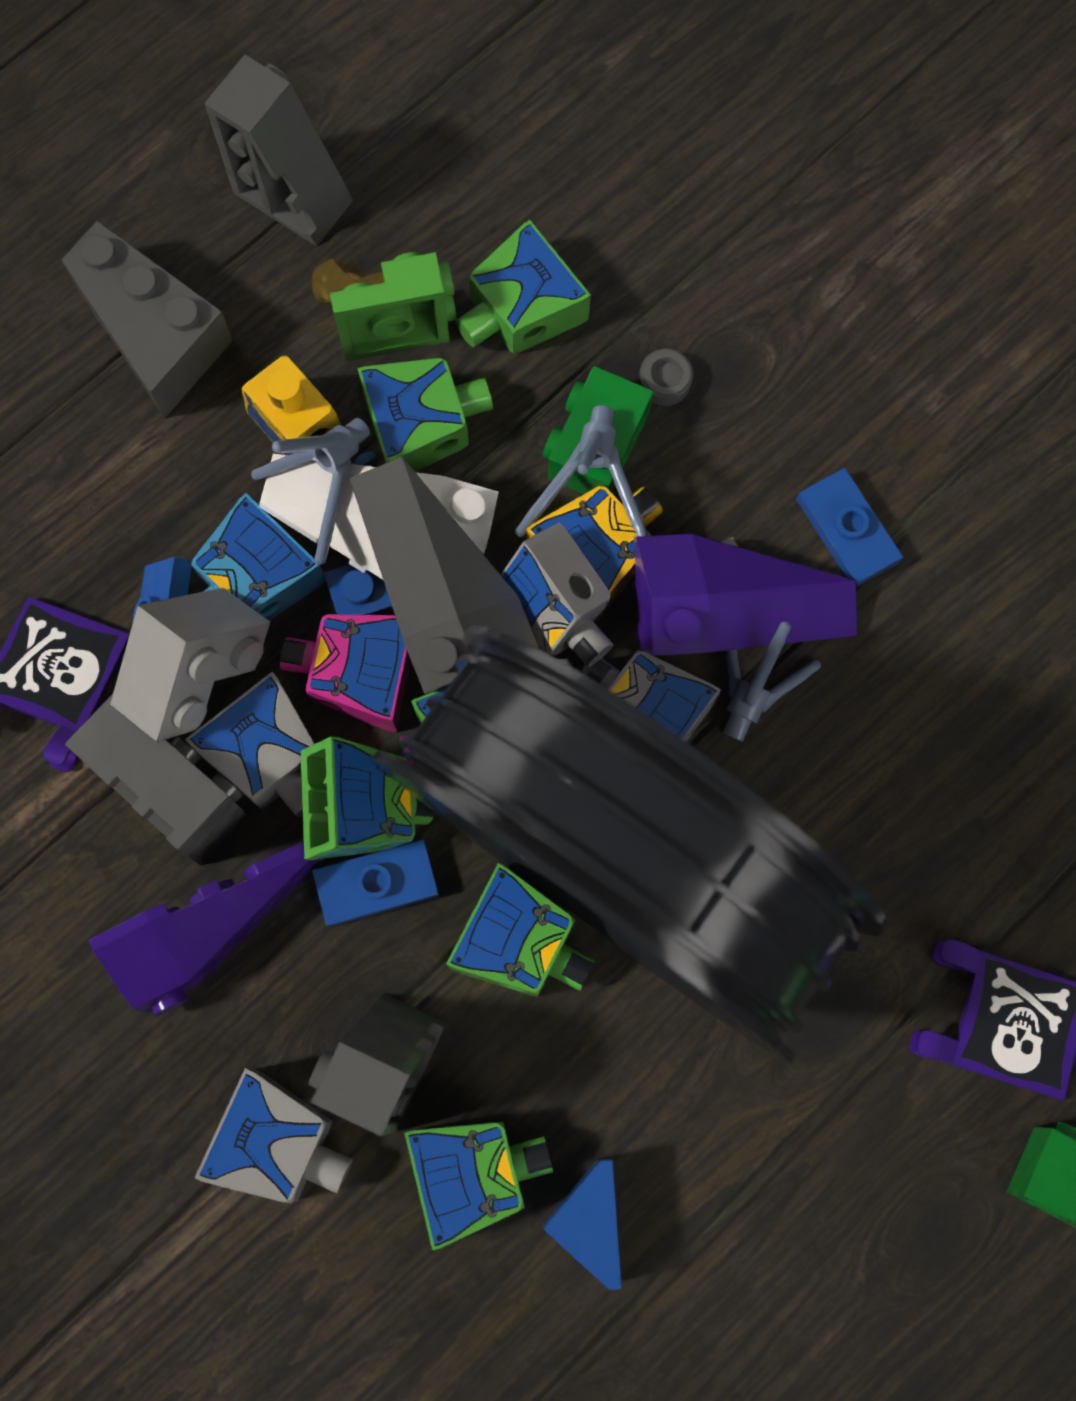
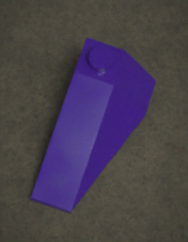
[634,534,857,656]
[88,842,324,1016]

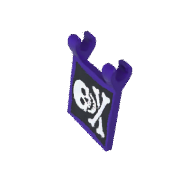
[0,597,130,772]
[909,939,1076,1101]

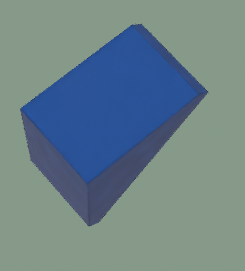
[543,1158,621,1290]

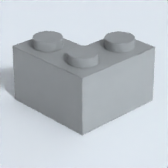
[110,588,270,742]

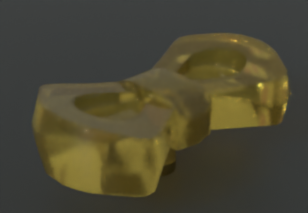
[311,259,384,303]

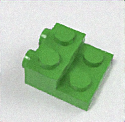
[330,252,457,361]

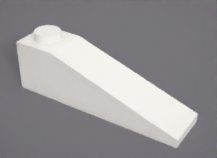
[259,454,498,580]

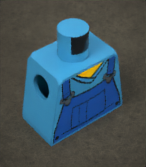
[191,493,326,621]

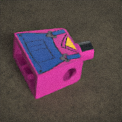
[280,614,412,733]

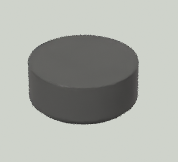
[639,349,693,406]

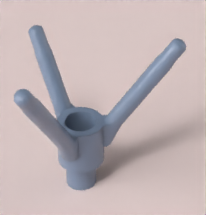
[515,406,648,538]
[251,418,370,565]
[722,622,821,742]

